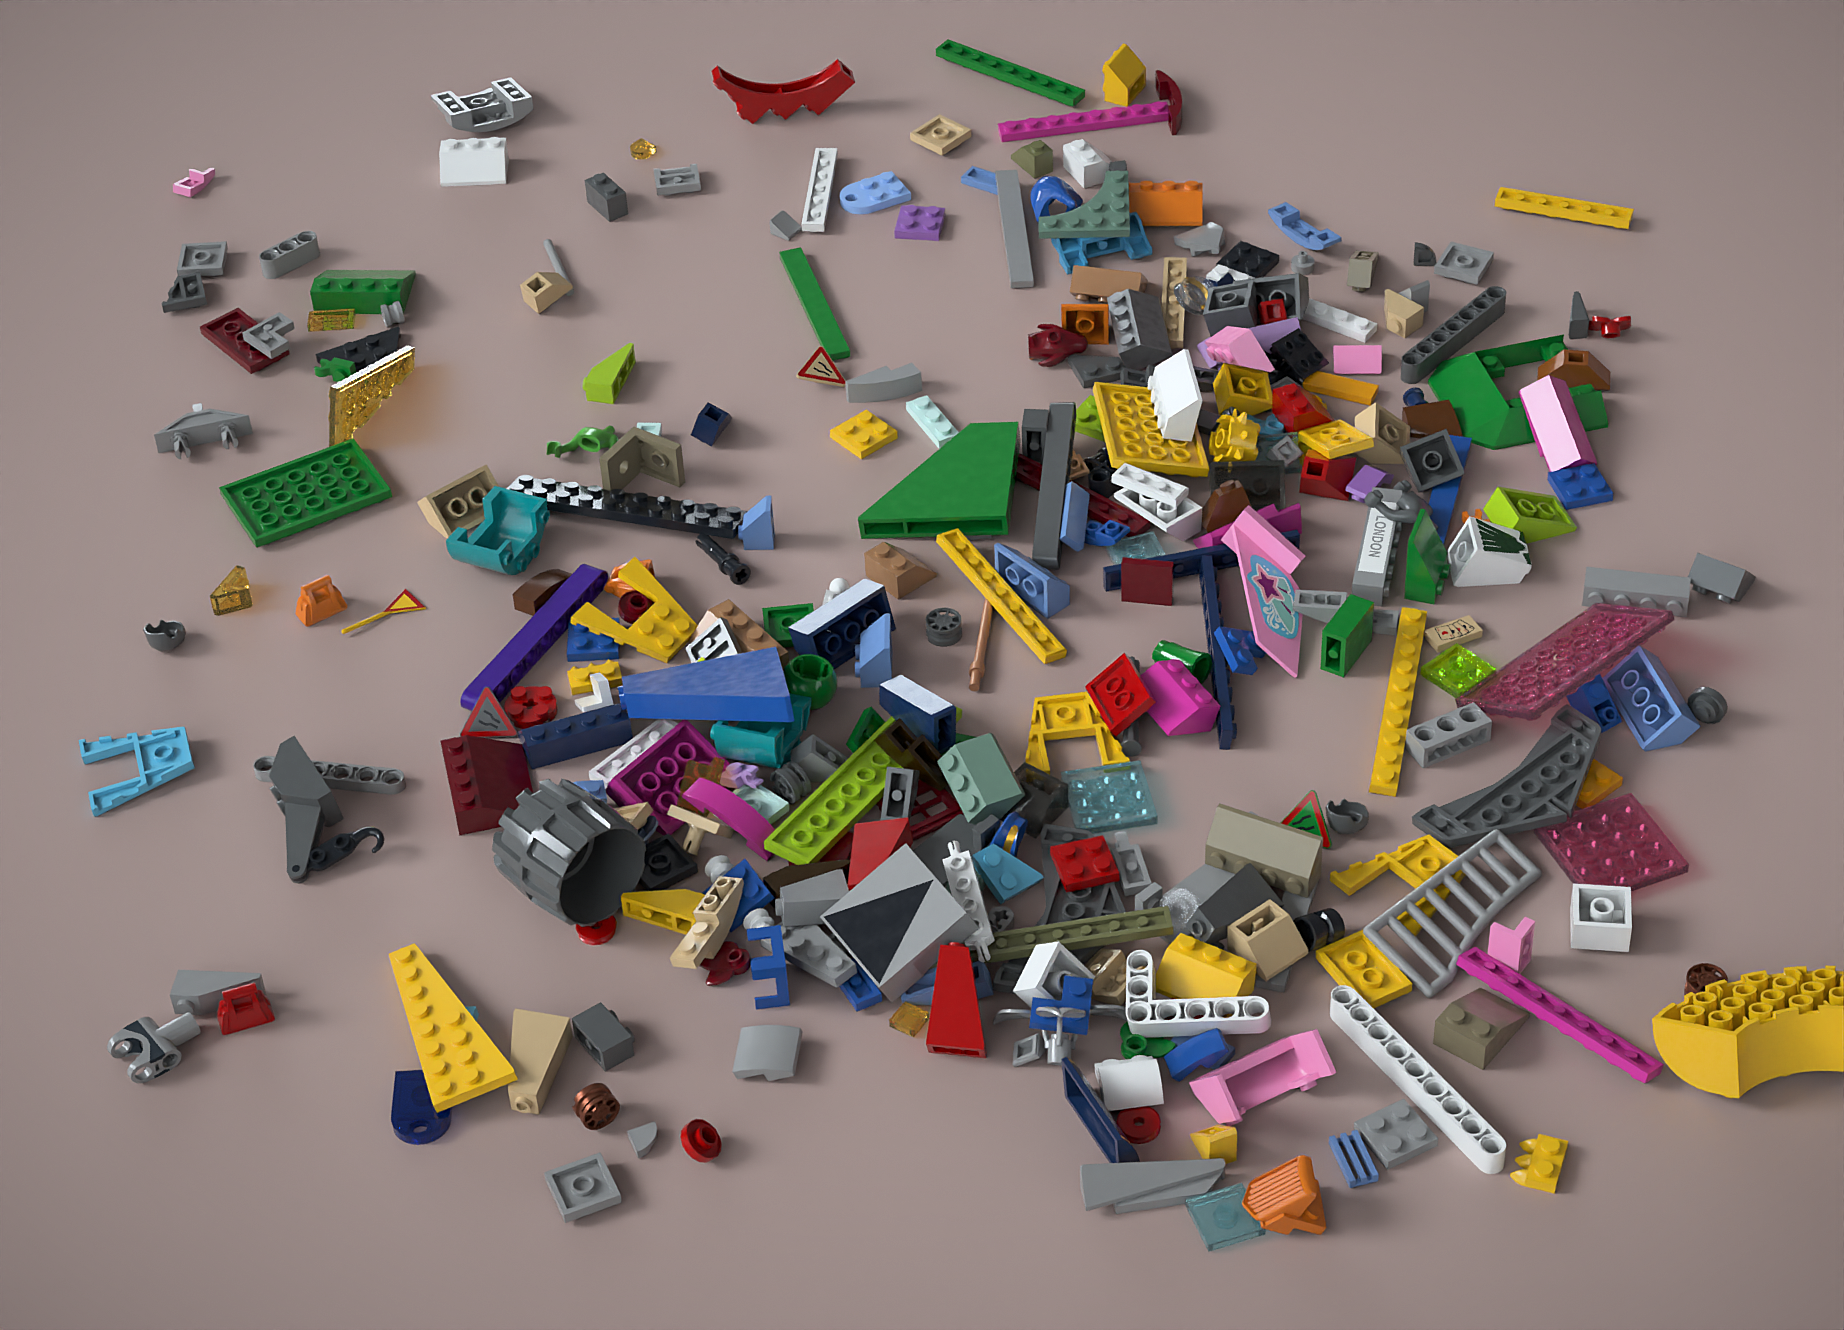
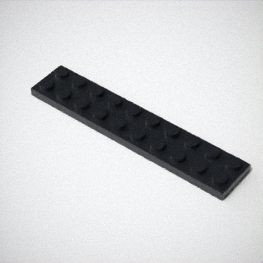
[507,475,748,539]

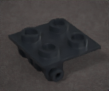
[1269,328,1329,385]

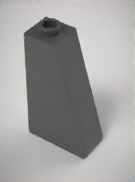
[1186,863,1284,944]

